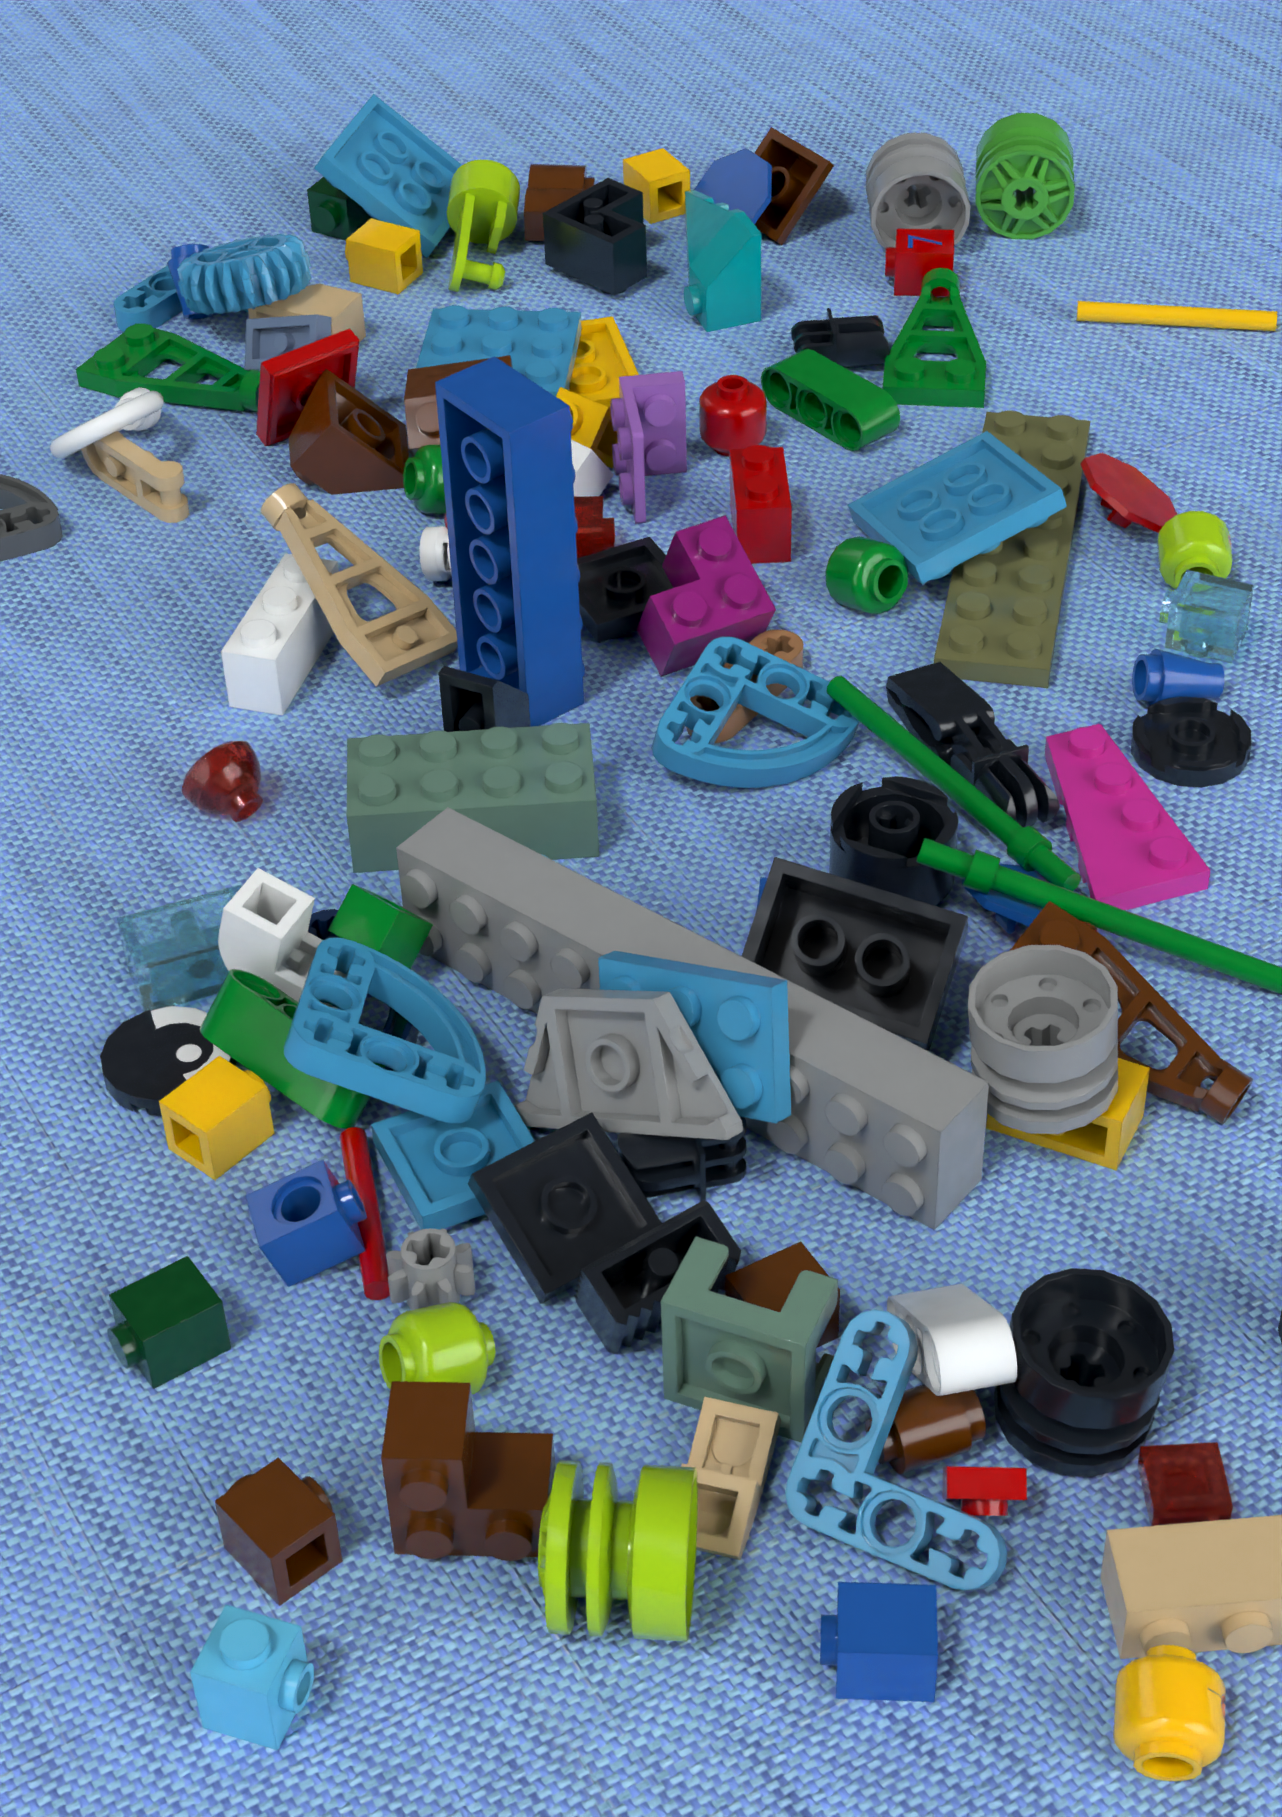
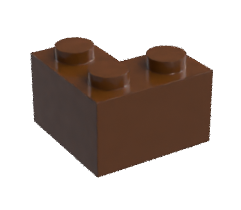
[381,1381,556,1561]

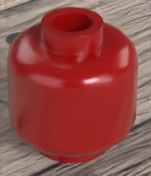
[699,375,767,457]

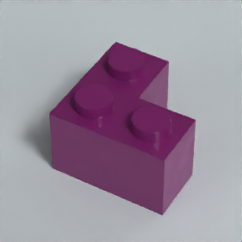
[636,515,776,677]

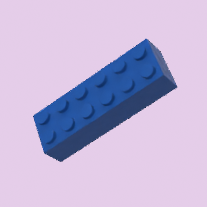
[435,356,585,727]

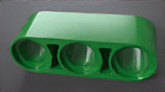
[761,349,900,451]
[200,969,385,1129]

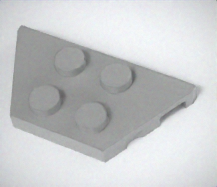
[515,988,743,1140]

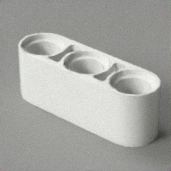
[887,1284,1017,1396]

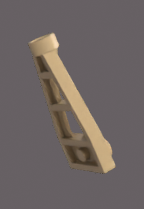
[261,483,458,687]

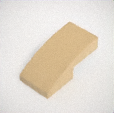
[681,1397,781,1560]

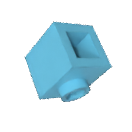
[190,1604,314,1750]

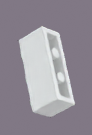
[221,553,339,716]

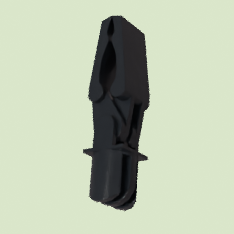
[886,662,1060,827]

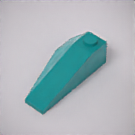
[684,190,761,332]

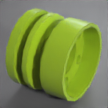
[538,1460,698,1642]

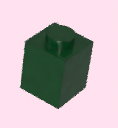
[307,177,377,240]
[107,1256,231,1389]

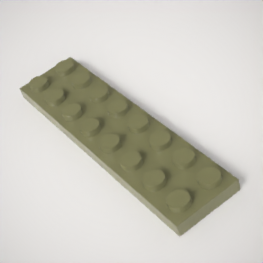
[934,411,1090,688]

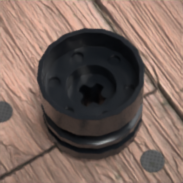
[994,1268,1174,1477]

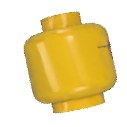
[1113,1645,1226,1781]

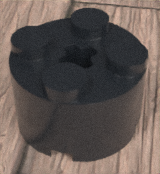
[829,776,958,906]

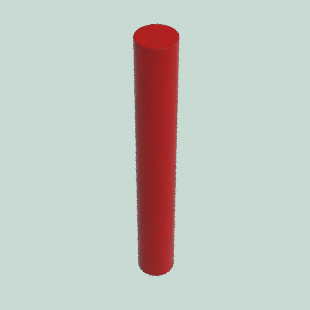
[339,1127,390,1300]

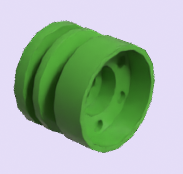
[975,113,1075,240]

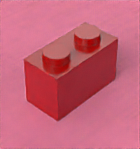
[729,445,792,564]

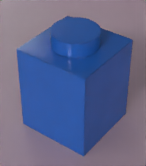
[820,1582,938,1702]

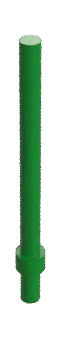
[827,676,1081,891]
[916,838,1282,995]

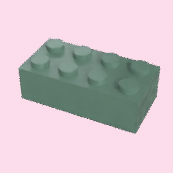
[346,723,599,873]

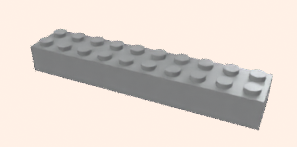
[396,807,989,1230]

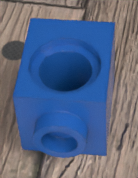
[246,1159,367,1287]

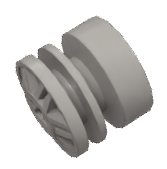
[866,133,970,249]
[968,945,1118,1134]

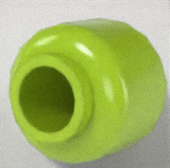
[1157,511,1233,594]
[379,1302,495,1395]

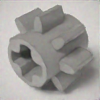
[386,1228,475,1310]

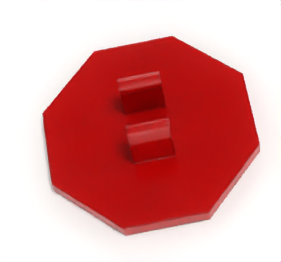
[1080,452,1177,533]

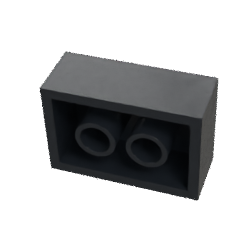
[742,857,968,1051]

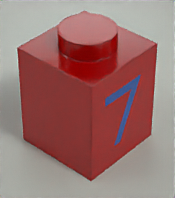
[885,229,954,297]

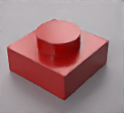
[943,1466,1027,1516]

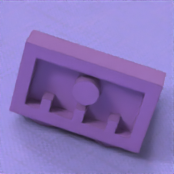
[610,371,687,524]

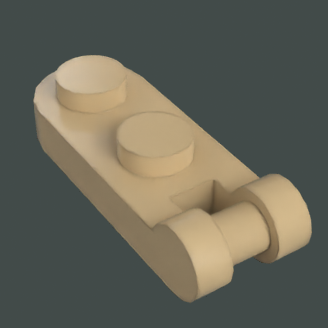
[81,431,190,523]

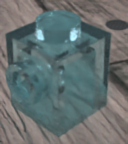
[1159,570,1254,663]

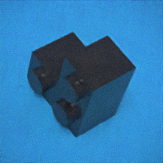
[543,178,647,295]

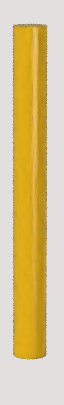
[1076,301,1277,331]

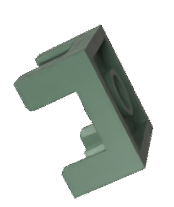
[661,1237,838,1443]

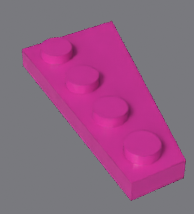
[1044,724,1210,910]

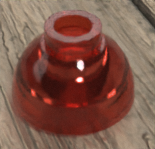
[182,741,263,822]

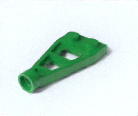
[882,268,986,408]
[76,323,260,412]

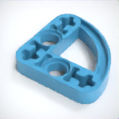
[652,637,860,788]
[284,938,486,1124]

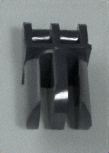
[791,308,890,367]
[617,1116,746,1202]

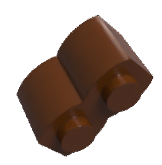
[524,164,595,241]

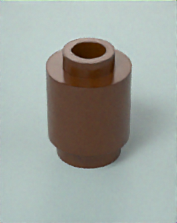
[865,1384,986,1474]

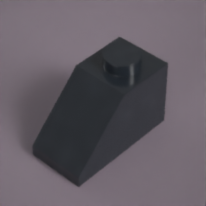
[438,666,530,732]

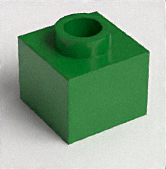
[328,884,433,969]

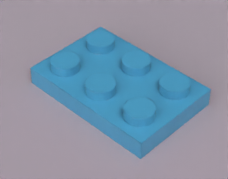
[598,951,791,1124]

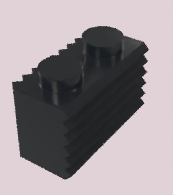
[574,1200,741,1354]

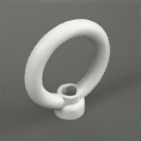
[50,388,164,459]

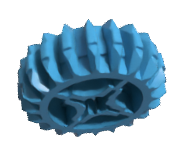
[177,233,312,315]

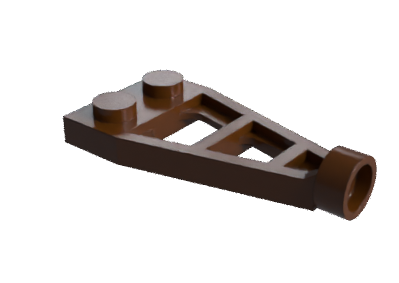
[1009,901,1253,1125]

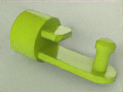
[447,159,520,292]

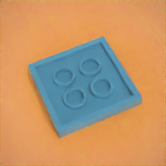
[314,94,462,258]
[416,305,582,397]
[848,431,1067,584]

